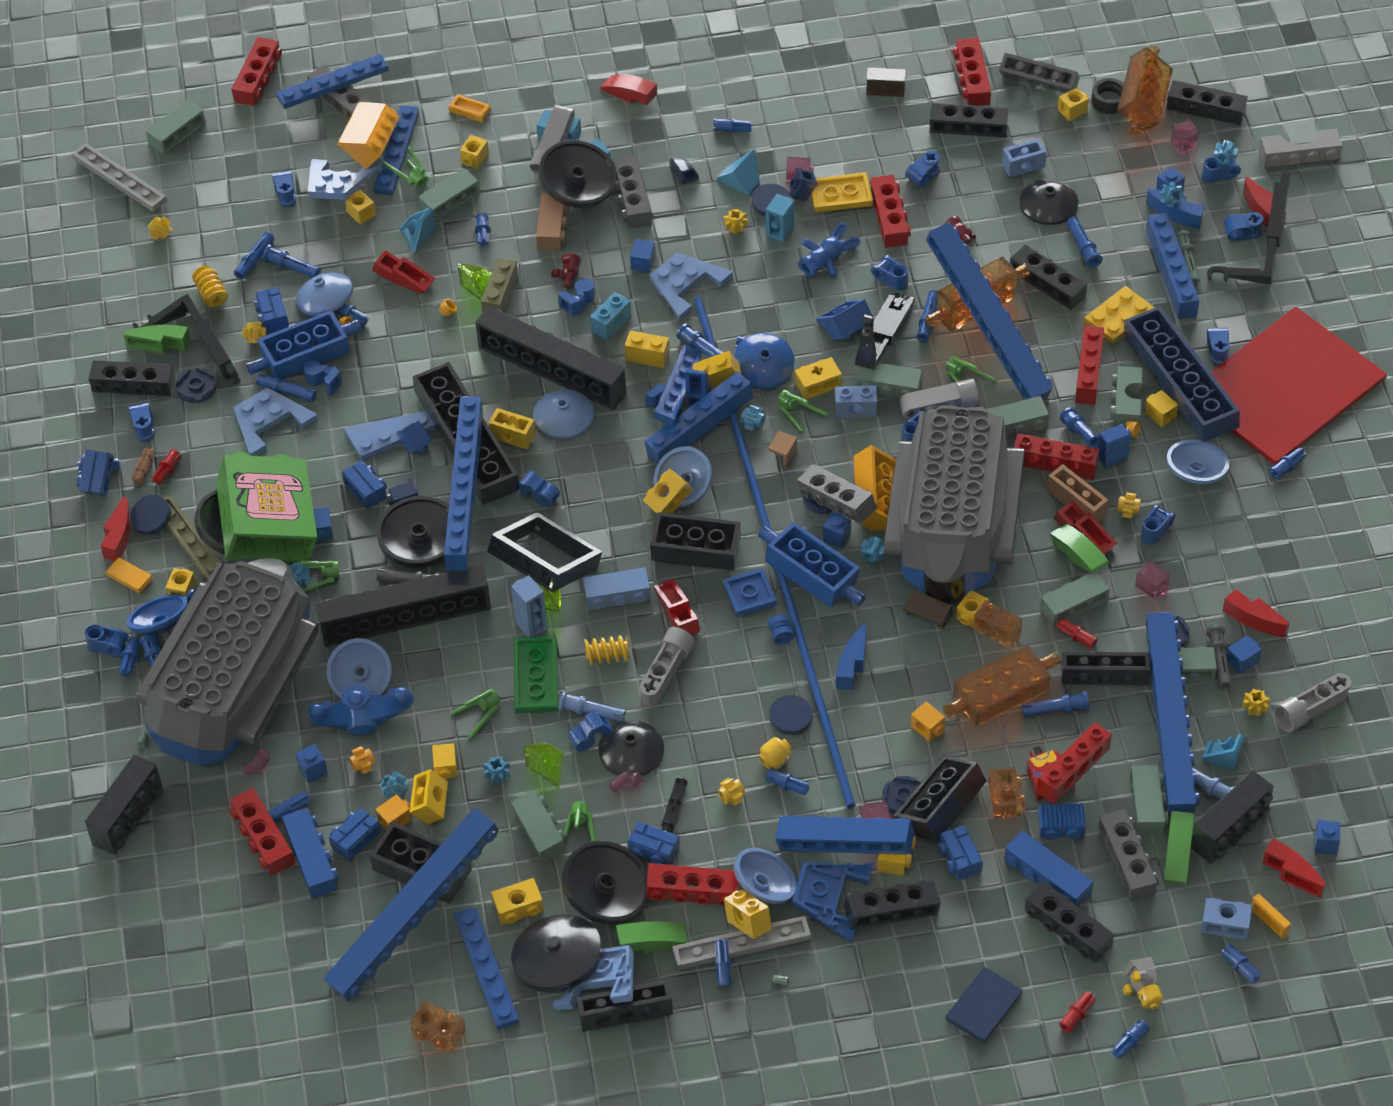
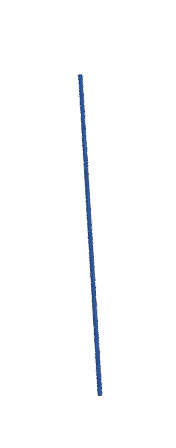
[694,297,855,809]

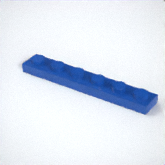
[276,54,389,109]
[374,105,419,195]
[653,344,703,426]
[454,907,519,1030]

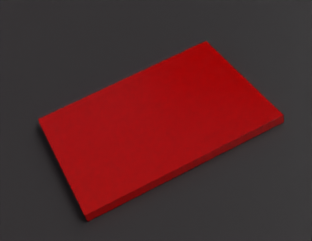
[1211,306,1387,465]

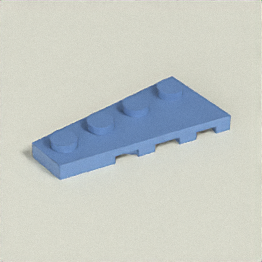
[344,411,435,461]

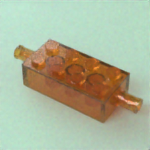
[1117,46,1173,136]
[925,256,1030,332]
[943,645,1061,727]

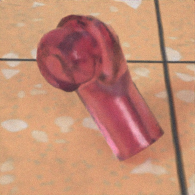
[242,749,270,775]
[609,771,642,792]

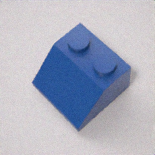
[816,299,875,341]

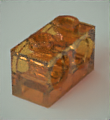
[973,600,1022,648]
[988,767,1026,819]
[410,1001,466,1052]

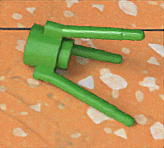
[382,147,429,188]
[945,355,997,382]
[777,390,829,432]
[300,561,339,593]
[451,688,500,739]
[564,801,596,843]

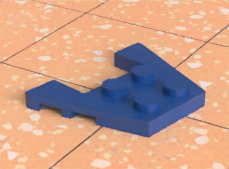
[791,862,873,942]

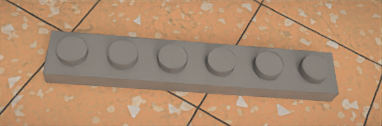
[72,143,167,212]
[672,916,811,970]

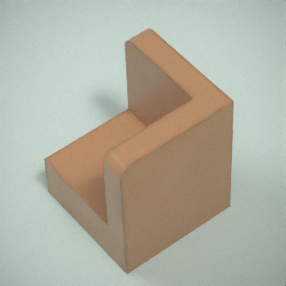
[768,431,797,467]

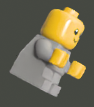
[1122,957,1163,1010]

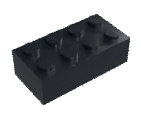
[650,512,741,570]
[85,754,163,855]
[1191,770,1274,864]
[370,821,472,904]

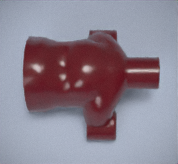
[945,216,976,245]
[551,253,581,289]

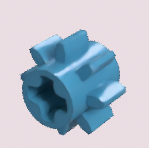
[1213,140,1239,165]
[1158,182,1185,207]
[741,405,766,431]
[860,537,885,563]
[289,562,312,588]
[484,756,510,784]
[381,771,408,799]

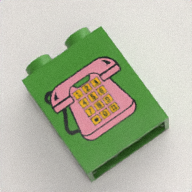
[216,452,317,563]

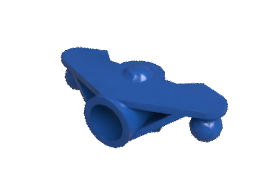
[308,684,414,736]

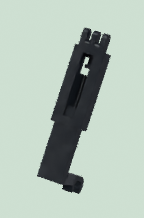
[1207,171,1289,285]
[855,292,915,370]
[133,294,241,384]

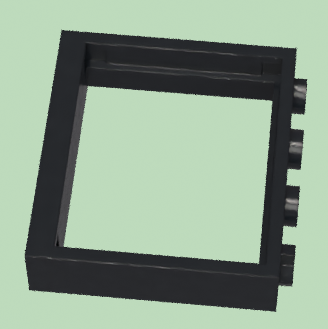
[487,512,602,592]

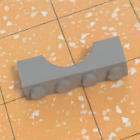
[1259,129,1342,167]

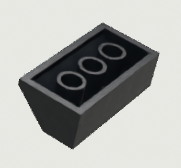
[894,755,987,842]

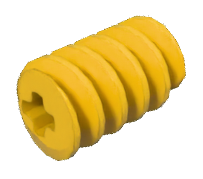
[192,265,228,307]
[584,635,629,666]

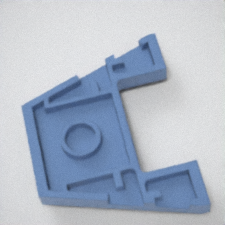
[308,159,383,200]
[649,253,733,321]
[233,388,318,456]
[552,945,633,1011]

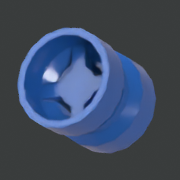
[768,615,794,645]

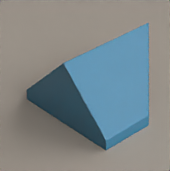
[717,149,760,196]
[399,207,435,254]
[1202,734,1248,771]

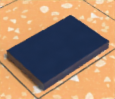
[945,966,1023,1043]

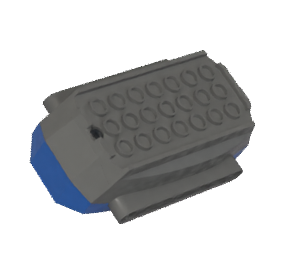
[884,405,1025,604]
[136,558,320,766]

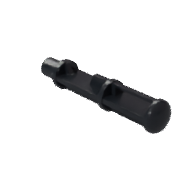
[661,777,688,832]

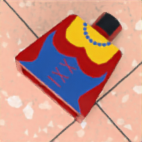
[1027,746,1075,801]

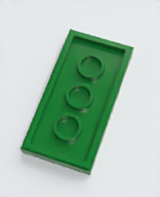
[514,636,559,713]

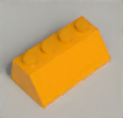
[337,102,400,169]
[854,445,896,531]

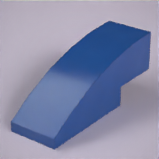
[1146,188,1204,229]
[685,369,712,405]
[836,625,867,690]

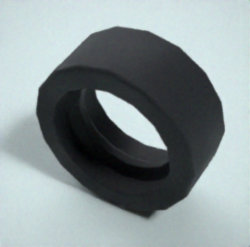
[1091,78,1128,114]

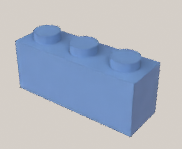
[583,567,651,610]
[511,575,548,637]

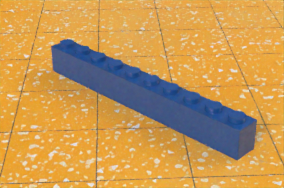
[926,222,1053,400]
[444,396,483,571]
[1145,612,1199,815]
[323,807,499,1001]

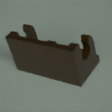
[866,68,906,97]
[903,589,953,630]

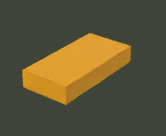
[448,94,491,122]
[106,557,153,594]
[1251,893,1291,939]

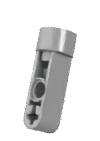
[529,105,575,175]
[899,378,979,420]
[640,627,695,706]
[1274,673,1351,733]

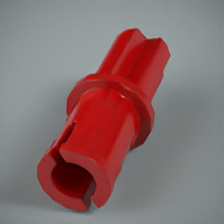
[152,449,182,485]
[1056,618,1098,650]
[1059,992,1096,1033]

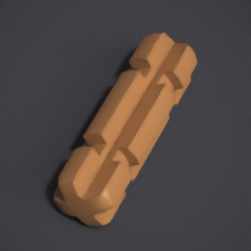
[132,448,154,484]

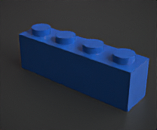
[282,808,339,898]
[1004,831,1093,907]

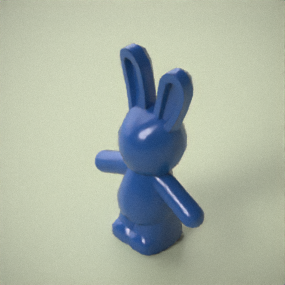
[798,222,860,277]

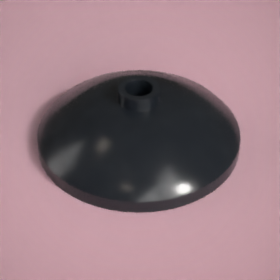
[1020,179,1079,225]
[598,721,664,778]

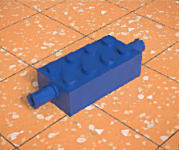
[246,310,362,380]
[758,522,866,607]

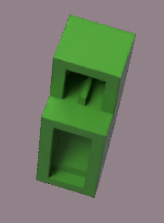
[123,325,191,354]
[1050,524,1109,574]
[1164,811,1194,885]
[616,921,688,954]

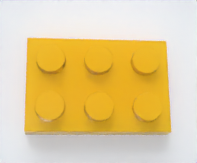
[811,172,873,213]
[1084,286,1155,344]

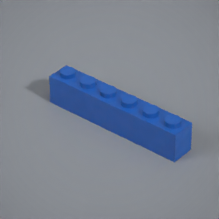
[1146,212,1199,319]
[644,371,753,465]
[775,815,914,855]

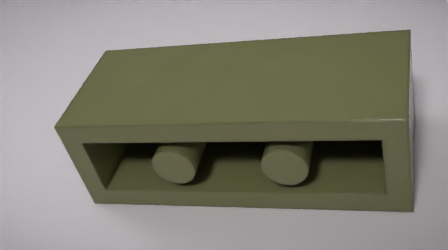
[481,257,519,313]

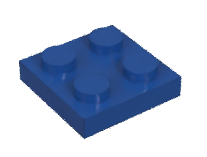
[723,568,777,617]

